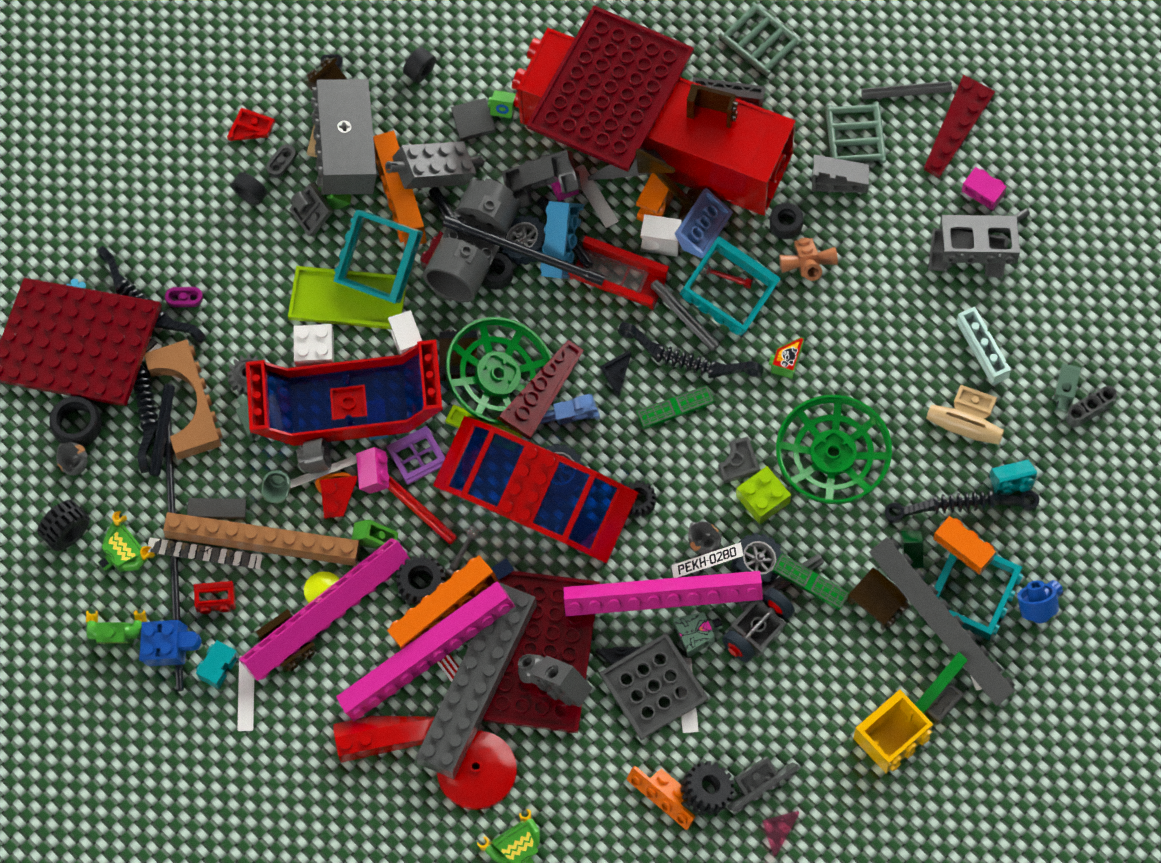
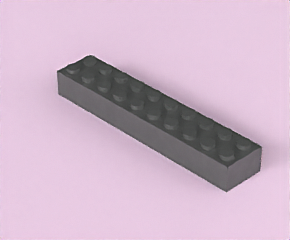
[416,583,537,779]

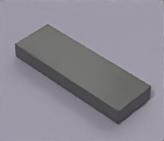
[187,498,247,519]

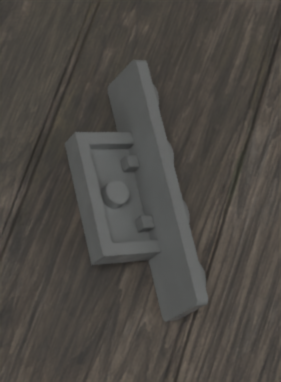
[727,756,800,812]

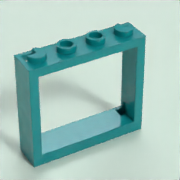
[333,210,423,303]
[679,236,781,336]
[934,553,1023,640]

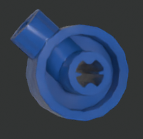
[1017,580,1063,623]

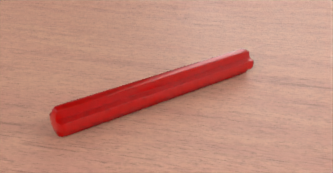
[387,476,457,544]

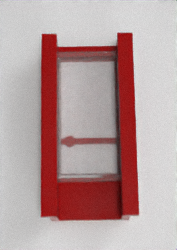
[568,236,669,310]

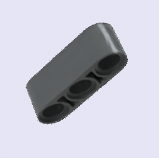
[1066,386,1117,427]

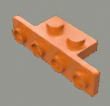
[626,766,695,830]

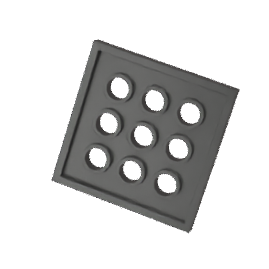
[599,633,709,740]

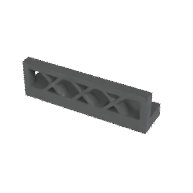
[692,77,766,108]

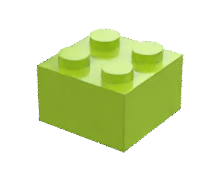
[736,466,791,525]

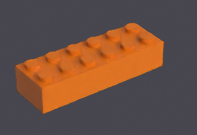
[373,130,427,247]
[387,555,500,649]

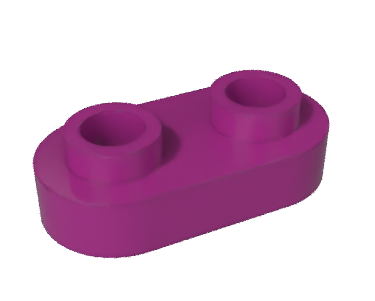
[165,287,203,307]

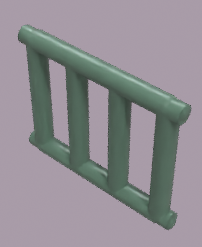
[718,2,803,76]
[825,101,886,163]

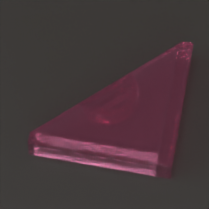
[763,811,799,857]

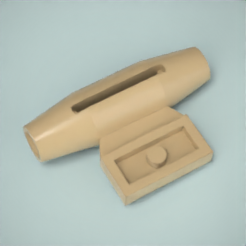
[926,385,1004,445]

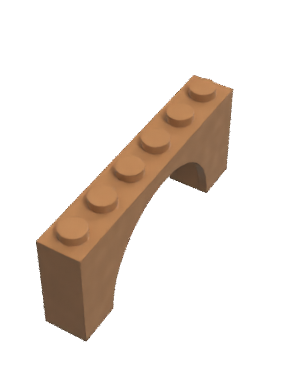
[144,340,223,460]

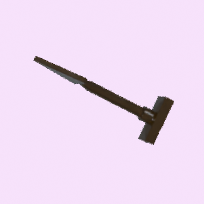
[635,148,704,221]

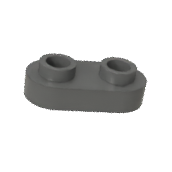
[266,144,296,178]

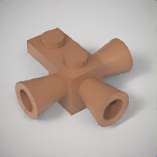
[779,238,838,281]

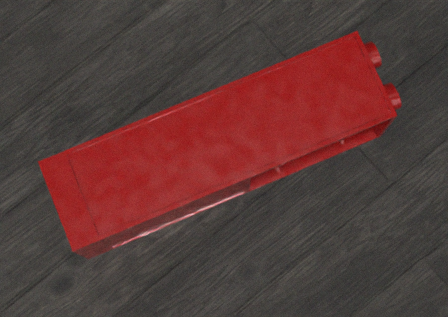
[512,27,796,216]

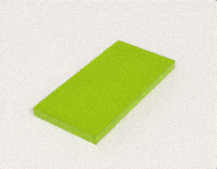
[288,266,407,330]

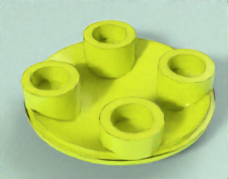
[304,571,339,603]

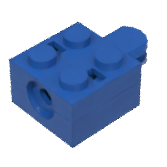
[139,620,202,666]

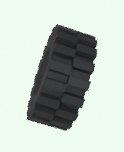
[681,761,735,815]

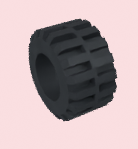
[37,500,90,551]
[396,555,446,607]

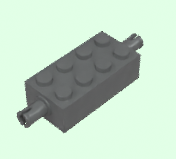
[385,141,485,189]

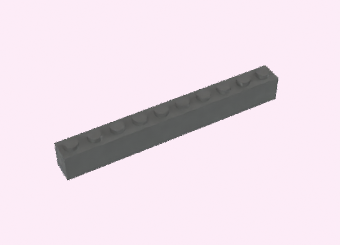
[869,537,1016,706]

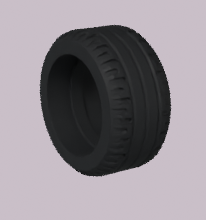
[49,396,102,447]

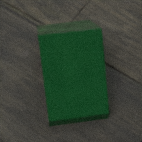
[901,530,923,569]

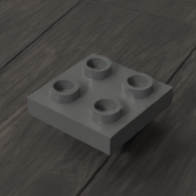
[289,184,334,236]

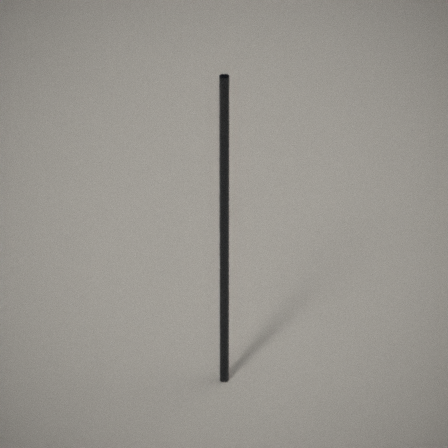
[165,417,184,692]

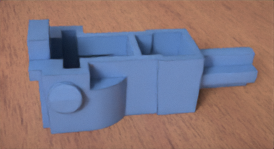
[540,394,600,425]

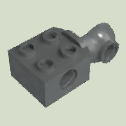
[518,654,593,707]

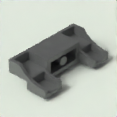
[502,150,582,209]
[928,228,1008,278]

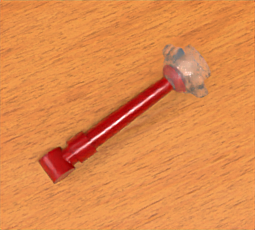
[700,262,753,289]

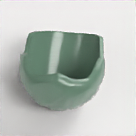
[261,470,291,504]

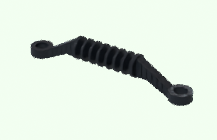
[96,246,207,344]
[618,322,764,379]
[133,365,158,474]
[884,490,1040,523]

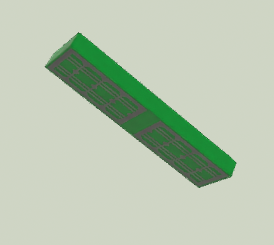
[636,385,714,430]
[772,554,850,610]

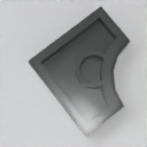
[718,436,761,484]

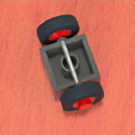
[722,588,795,662]

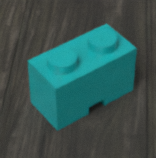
[196,640,239,690]

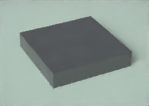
[451,98,496,141]

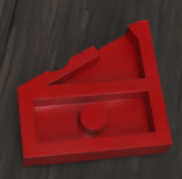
[227,108,275,141]
[320,476,358,519]

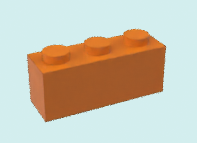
[933,516,996,575]

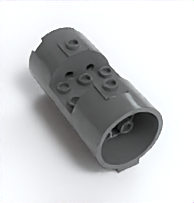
[423,178,521,302]

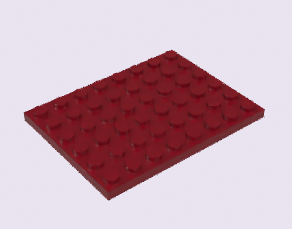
[526,5,694,172]
[0,278,162,406]
[472,571,600,734]

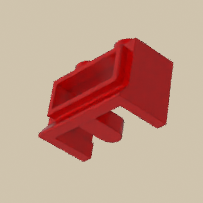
[194,581,236,614]

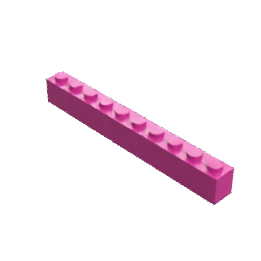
[239,538,410,681]
[564,571,763,616]
[336,581,515,721]

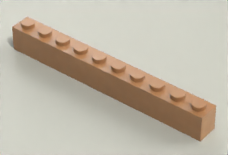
[163,512,360,566]

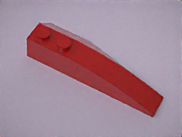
[333,716,435,763]

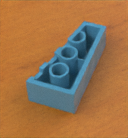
[540,201,585,279]

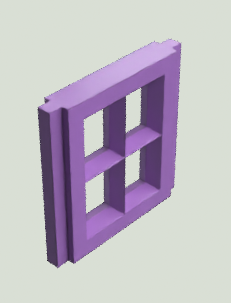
[386,426,445,485]

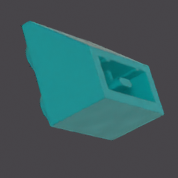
[989,460,1037,495]

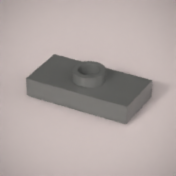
[924,682,964,725]

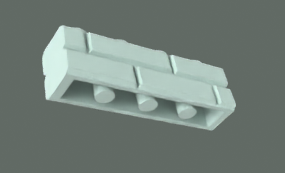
[956,307,1011,385]

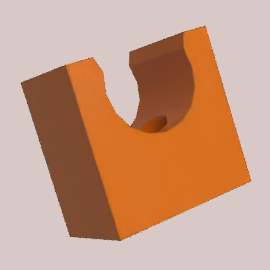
[636,173,673,222]

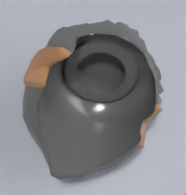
[56,442,88,476]
[688,521,722,555]

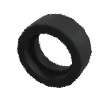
[231,172,267,205]

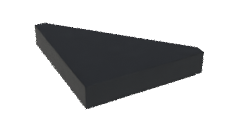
[600,350,631,397]
[595,646,643,665]

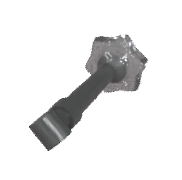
[445,526,482,578]

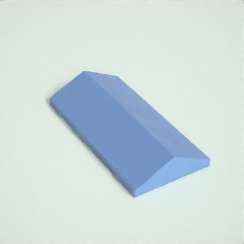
[674,188,733,258]

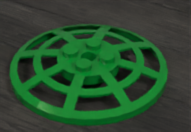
[445,317,552,426]
[776,395,892,504]

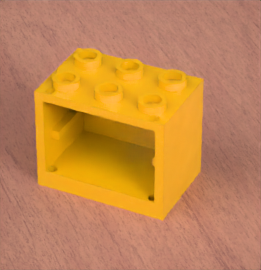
[853,690,933,773]

